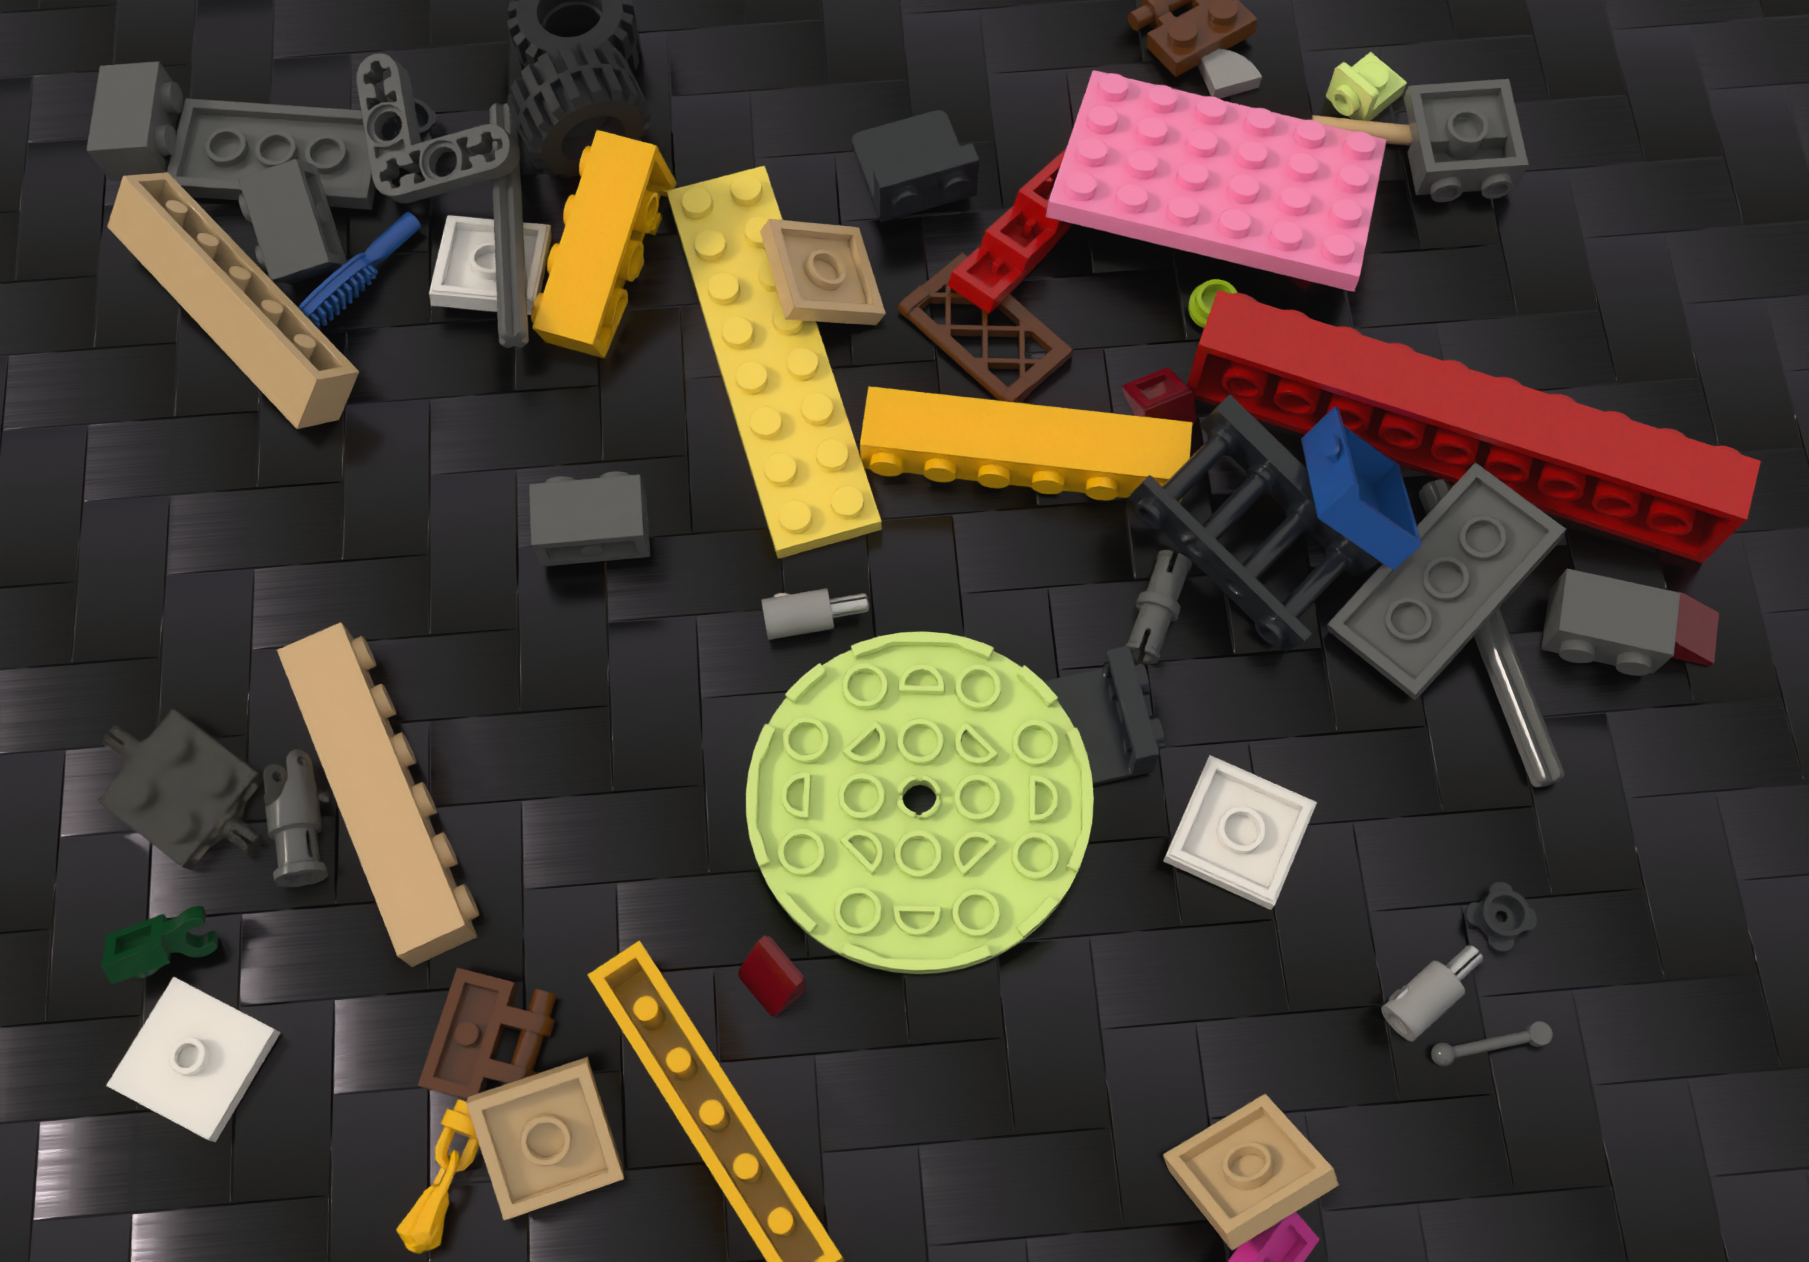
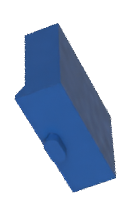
[1301,406,1422,570]

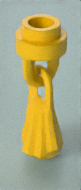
[396,1099,480,1254]

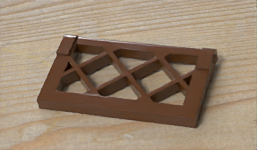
[897,252,1073,403]

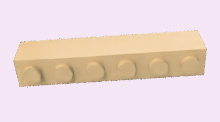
[107,172,359,429]
[277,622,479,967]

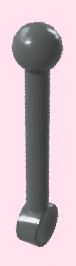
[1431,1021,1553,1066]

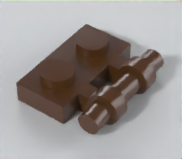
[1128,0,1258,77]
[418,968,557,1100]

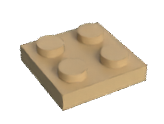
[760,219,886,325]
[466,1057,624,1220]
[1163,1094,1339,1250]

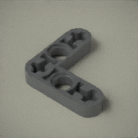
[356,53,520,203]

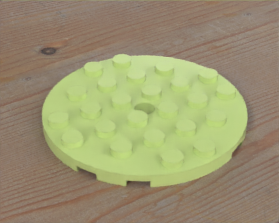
[746,631,1094,974]

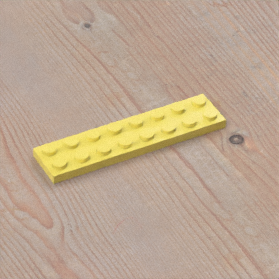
[667,166,882,559]

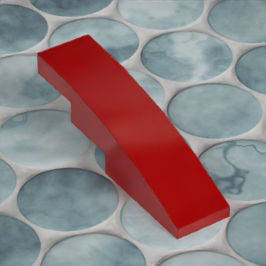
[947,149,1073,314]

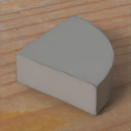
[1198,49,1262,99]

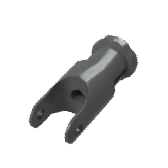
[263,749,328,887]

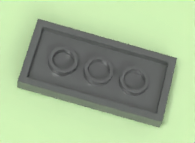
[167,98,388,210]
[1327,462,1566,700]

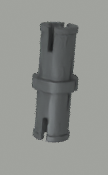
[1125,550,1192,664]

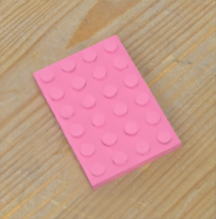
[1046,70,1387,292]

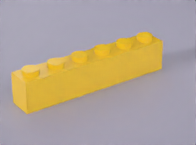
[860,386,1192,504]
[588,940,845,1262]

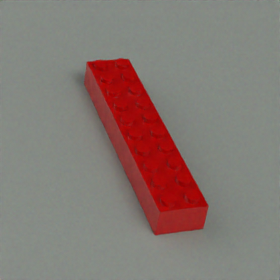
[1187,290,1761,563]

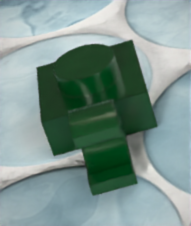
[101,906,218,985]

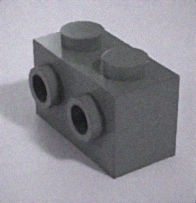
[86,61,184,181]
[238,159,347,284]
[529,471,650,567]
[1541,568,1680,676]

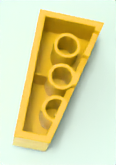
[531,130,677,359]

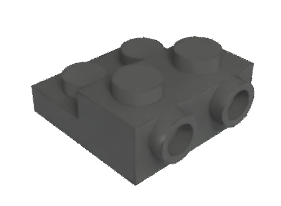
[1404,79,1529,202]

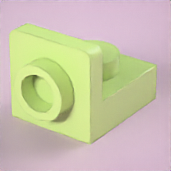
[1326,52,1407,121]

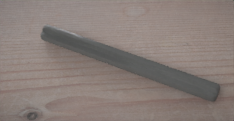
[489,102,529,349]
[1419,479,1565,787]

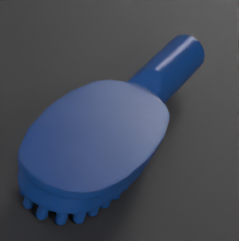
[298,212,421,330]

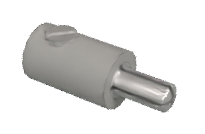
[761,588,869,640]
[1381,945,1483,1042]

